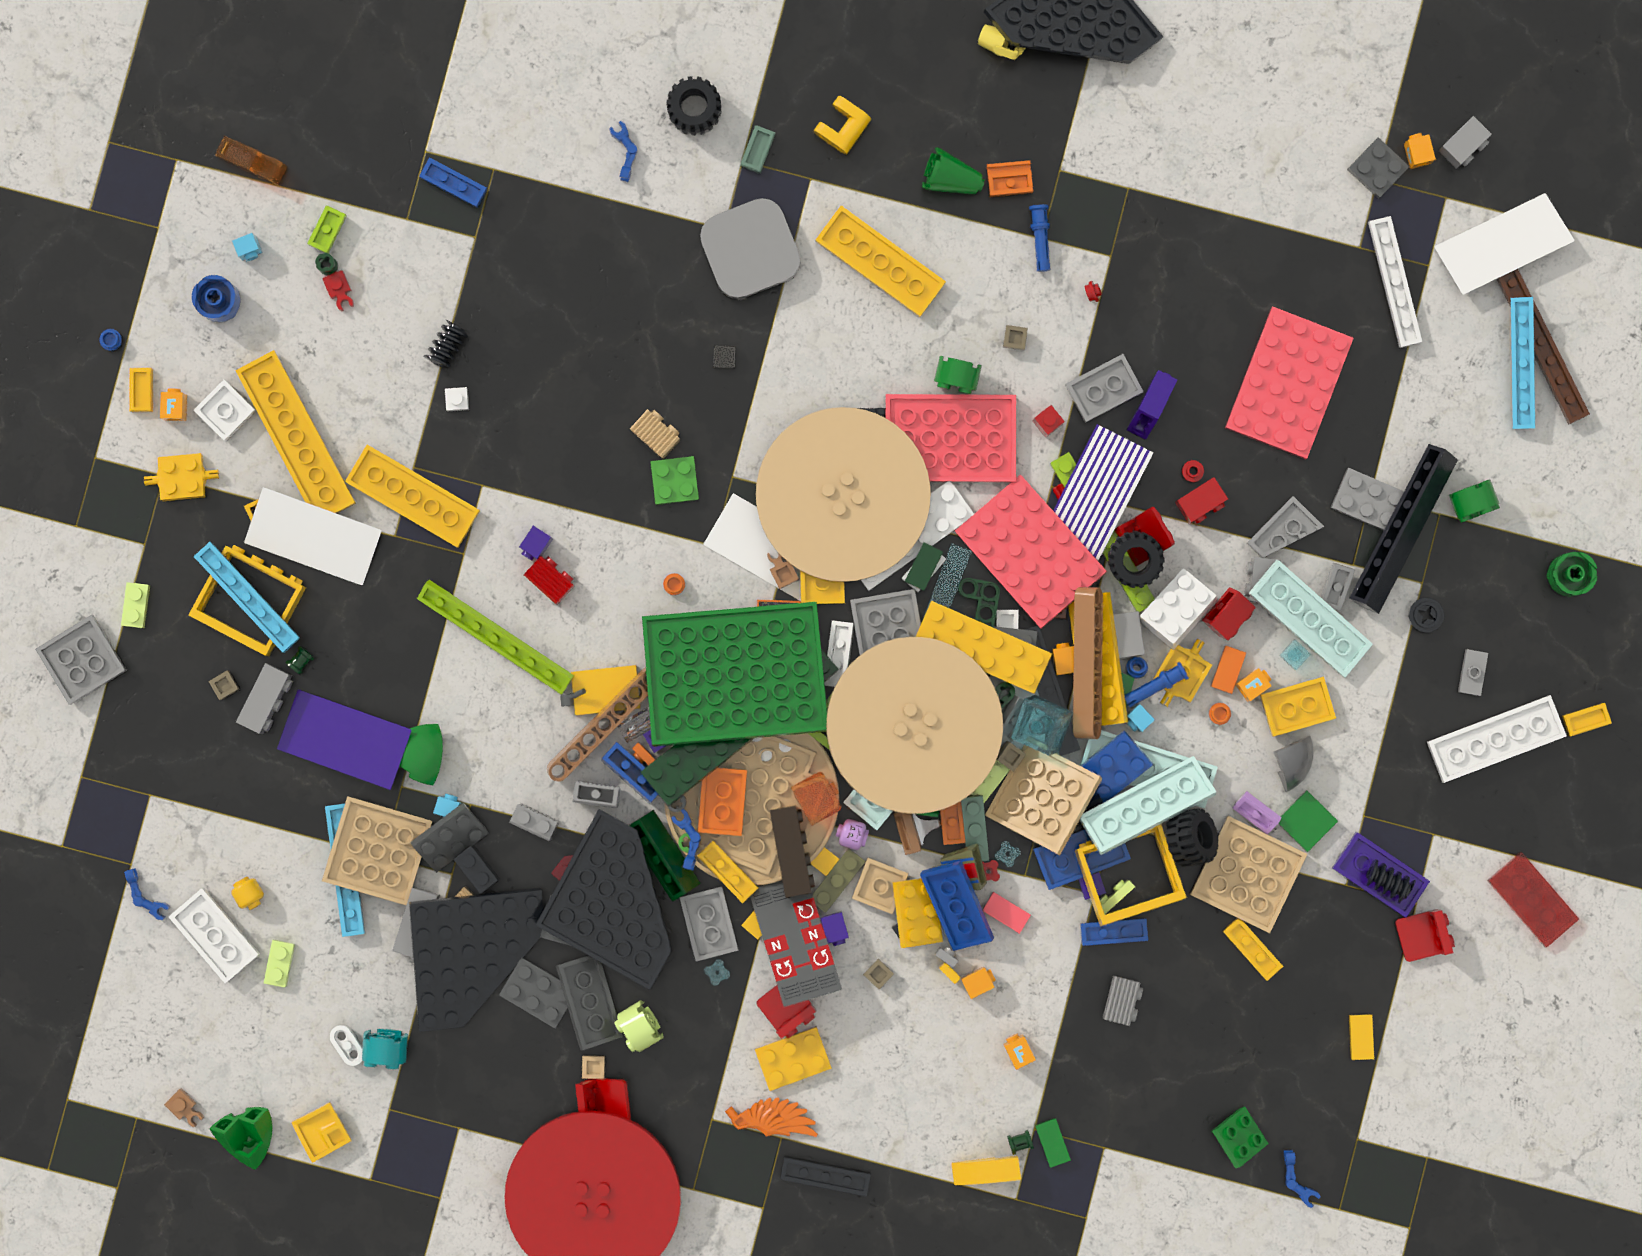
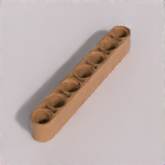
[1073,587,1103,739]
[547,667,648,782]

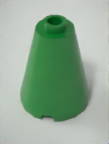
[922,147,985,194]

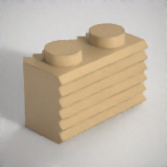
[630,409,680,459]

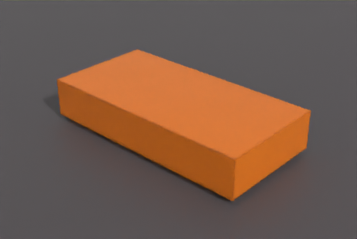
[1210,646,1246,694]

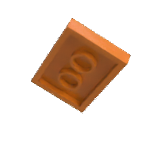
[698,768,747,836]

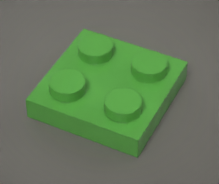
[651,456,699,505]

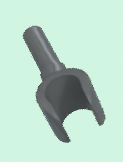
[560,688,586,707]

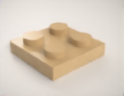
[852,858,909,914]

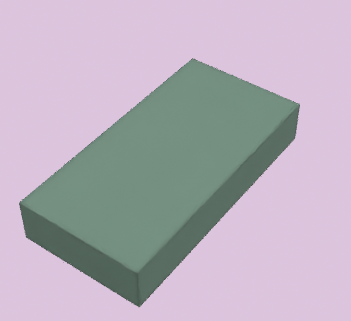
[740,125,776,174]

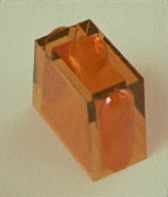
[791,772,841,826]

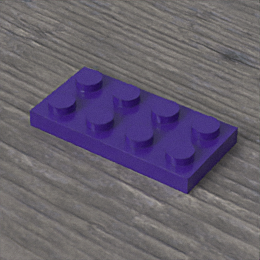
[1332,832,1430,918]

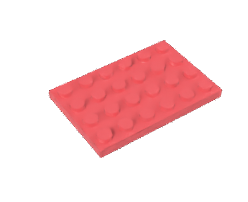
[1225,307,1353,459]
[885,394,1016,482]
[955,474,1107,629]

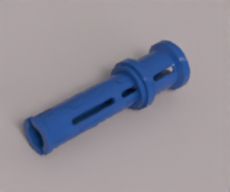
[1029,204,1051,272]
[1124,661,1189,708]

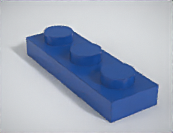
[419,157,487,208]
[1080,918,1148,946]

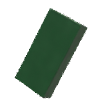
[904,542,943,591]

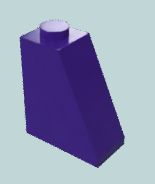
[1127,370,1177,440]

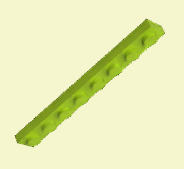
[1050,452,1155,612]
[417,580,574,695]

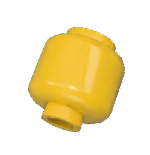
[231,876,264,910]

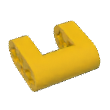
[813,96,872,155]

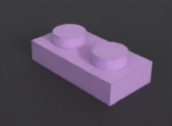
[1233,791,1282,835]

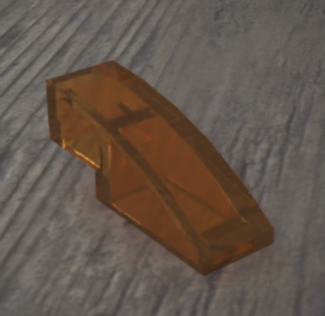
[215,136,288,185]

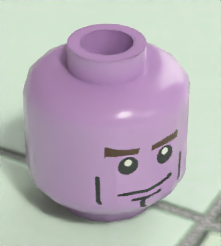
[836,819,869,850]

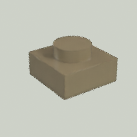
[1003,325,1028,351]
[208,670,240,700]
[996,741,1026,772]
[863,958,894,990]

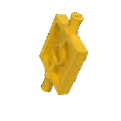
[144,453,220,501]
[1152,639,1212,707]

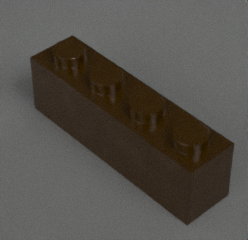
[770,805,815,898]

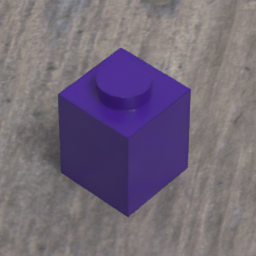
[519,525,553,561]
[821,911,849,946]

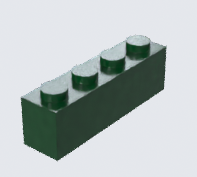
[630,810,701,902]

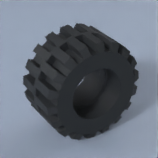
[666,76,722,136]
[1108,531,1165,588]
[1166,808,1219,867]

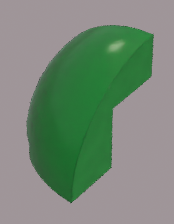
[399,724,443,786]
[209,1107,272,1170]

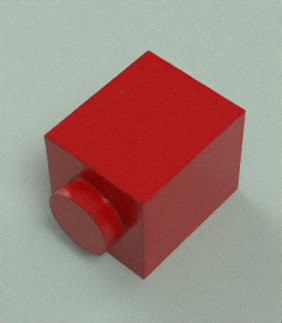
[1033,405,1065,438]

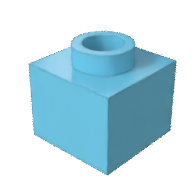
[232,233,263,261]
[1127,704,1155,732]
[433,793,462,817]

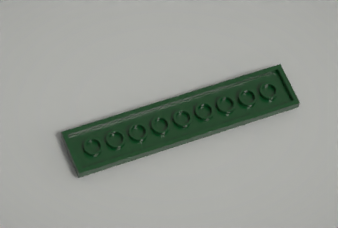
[641,649,839,807]

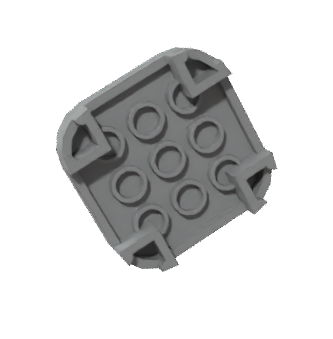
[700,198,800,300]

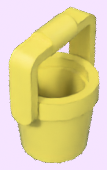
[978,24,1026,59]

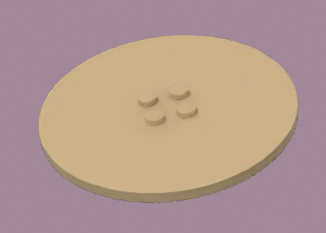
[756,407,931,582]
[826,637,1003,814]
[664,733,839,885]

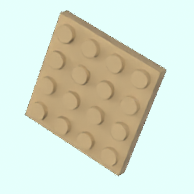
[985,739,1103,856]
[322,796,432,905]
[1190,816,1307,933]

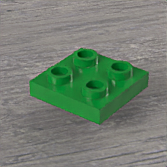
[1212,1107,1268,1169]

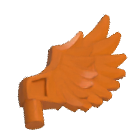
[725,1097,818,1137]

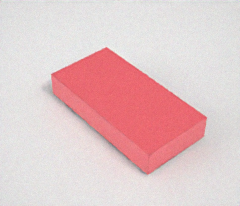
[982,892,1031,934]

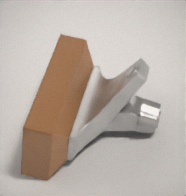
[893,812,941,855]

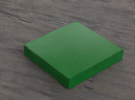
[1278,790,1338,852]

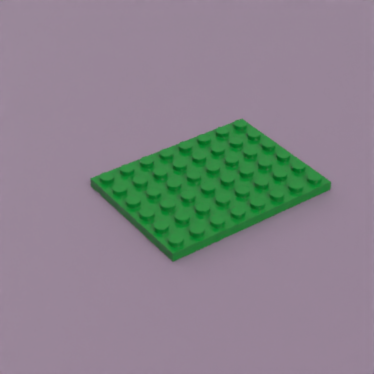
[642,602,827,747]

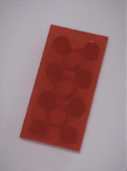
[1487,852,1579,948]

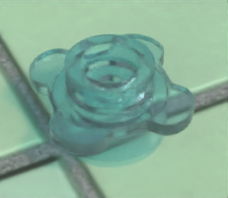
[995,841,1021,867]
[704,959,730,986]

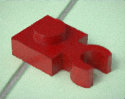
[322,270,354,312]

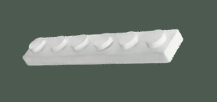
[1368,216,1422,348]

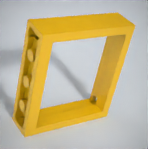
[189,545,307,657]
[1075,824,1186,927]

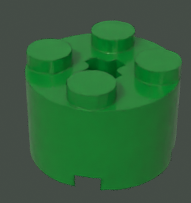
[934,356,982,394]
[1449,479,1500,523]
[1547,552,1597,597]

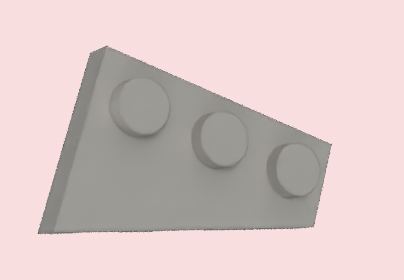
[1247,496,1324,558]

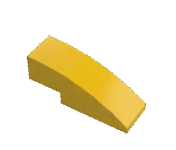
[951,1155,1021,1185]

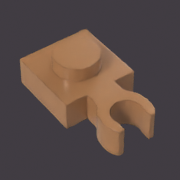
[767,553,799,589]
[164,1088,204,1127]

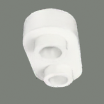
[330,1025,363,1066]

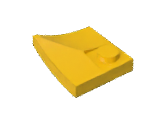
[292,1102,352,1163]

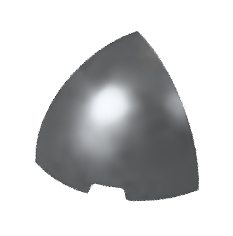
[1274,736,1314,792]

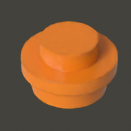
[663,573,685,595]
[1209,703,1231,725]

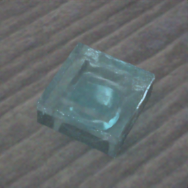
[1279,639,1311,670]

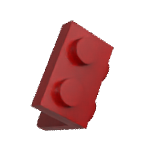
[1114,507,1175,567]
[1395,909,1455,962]
[757,985,816,1039]
[575,1078,631,1120]

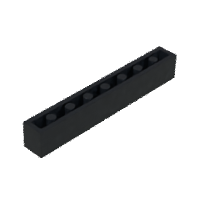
[1349,444,1458,614]

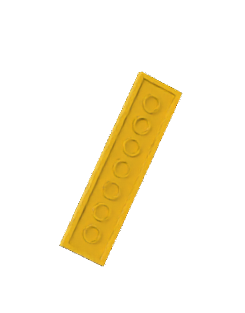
[235,350,356,514]

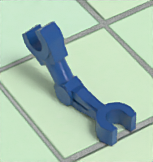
[609,121,637,182]
[671,809,701,871]
[124,868,170,920]
[1284,1150,1321,1208]

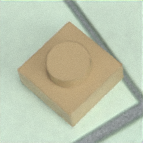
[582,1055,605,1079]

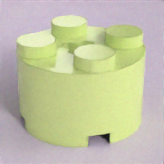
[615,1000,663,1052]

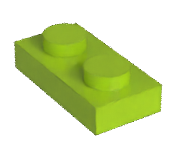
[307,205,347,254]

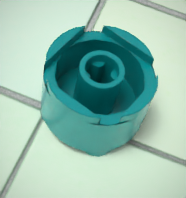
[362,1029,408,1069]

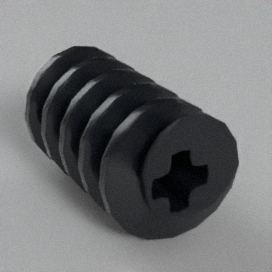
[423,319,468,368]
[1366,859,1416,903]

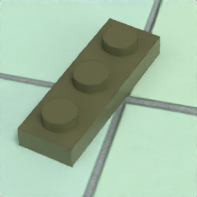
[813,848,866,913]

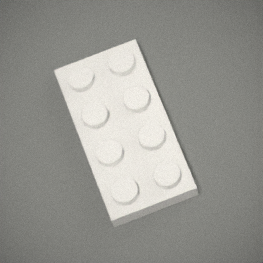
[169,888,260,983]

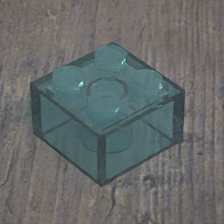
[1011,695,1073,756]

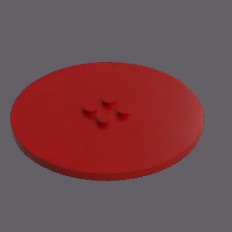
[504,1111,681,1256]

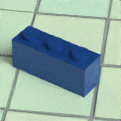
[601,742,658,804]

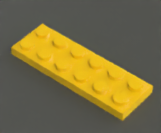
[815,206,946,317]
[345,445,480,548]
[1068,592,1128,726]
[916,601,1052,694]

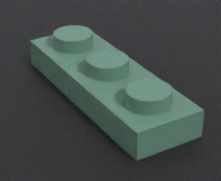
[961,795,989,861]

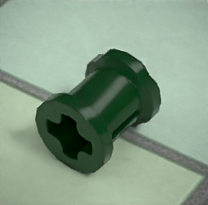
[315,253,338,276]
[285,646,315,675]
[1007,1130,1034,1155]

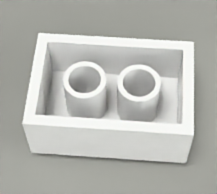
[1140,568,1217,650]

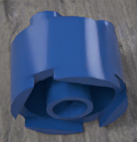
[192,275,240,322]

